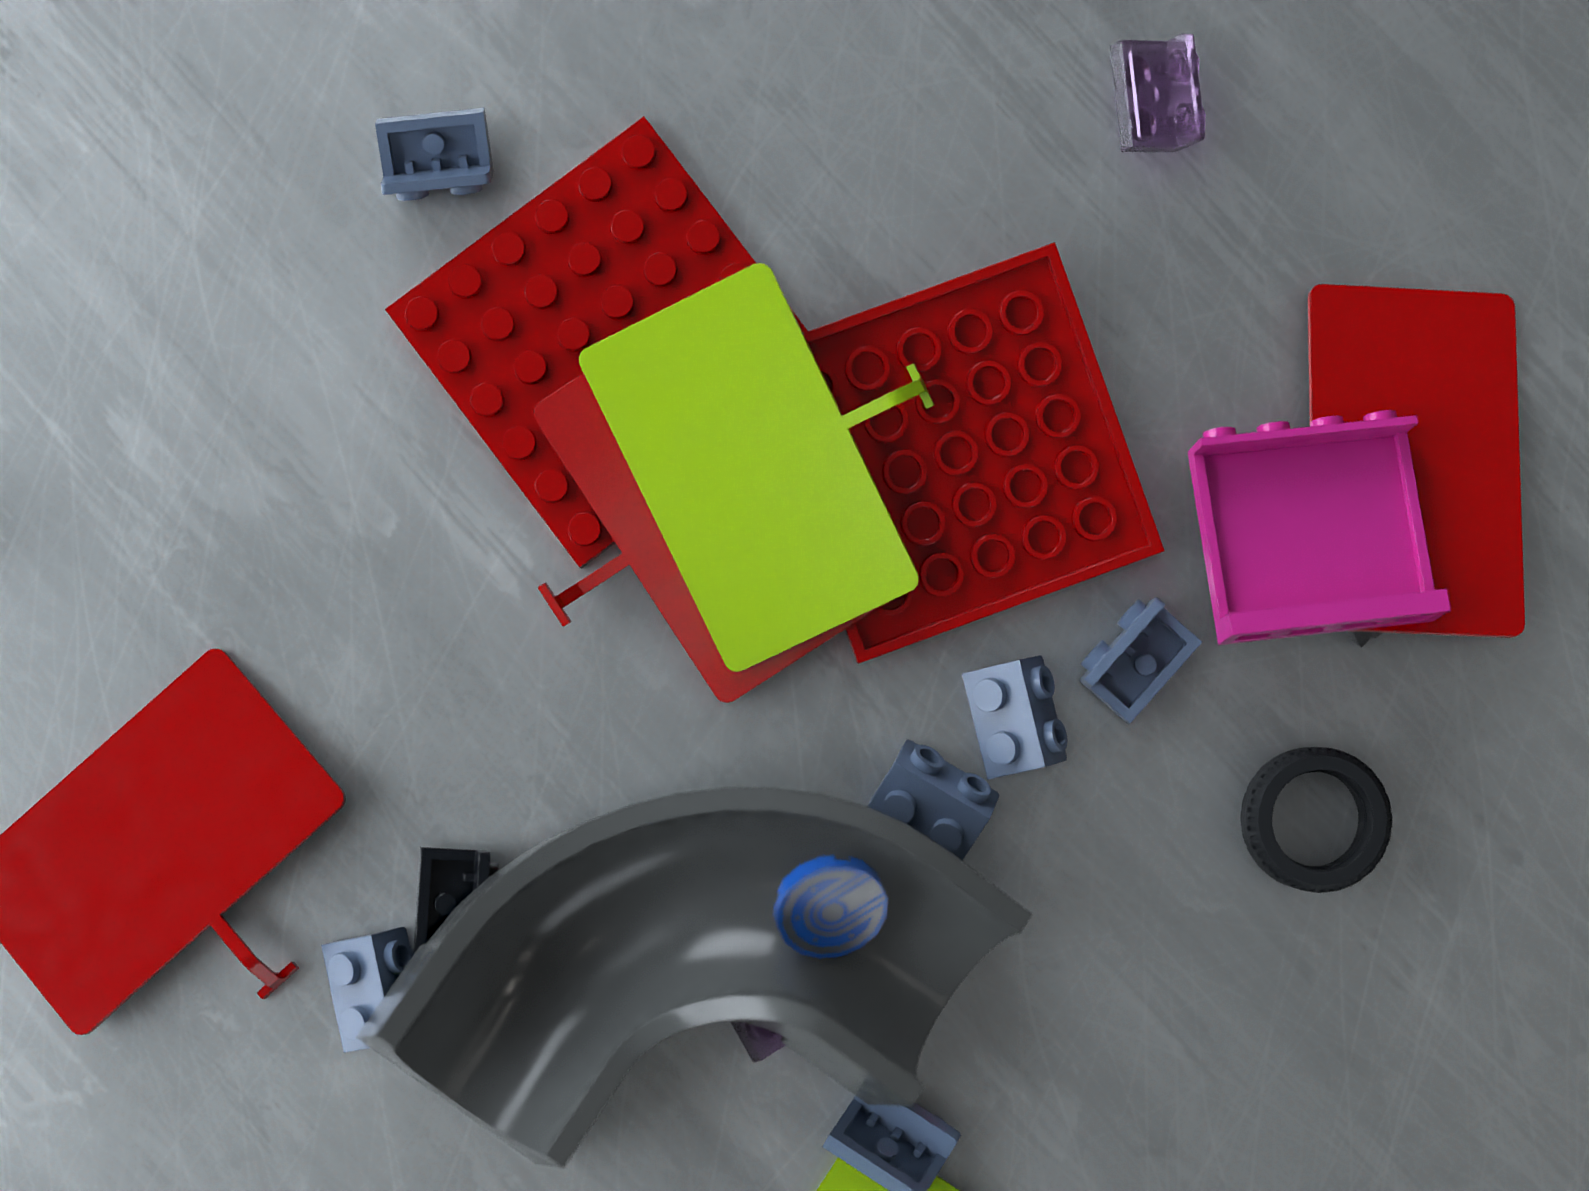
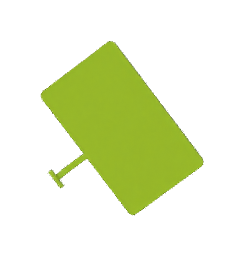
[579,263,934,672]

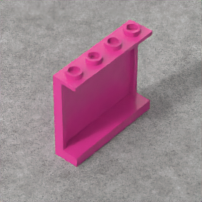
[1188,410,1451,645]

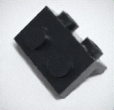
[413,847,499,955]

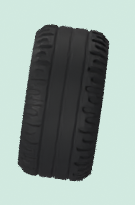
[1240,747,1392,893]

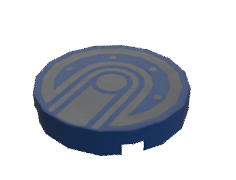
[773,855,888,958]

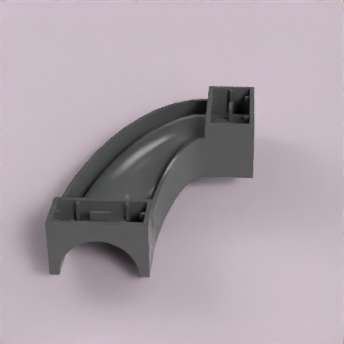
[356,787,1032,1168]

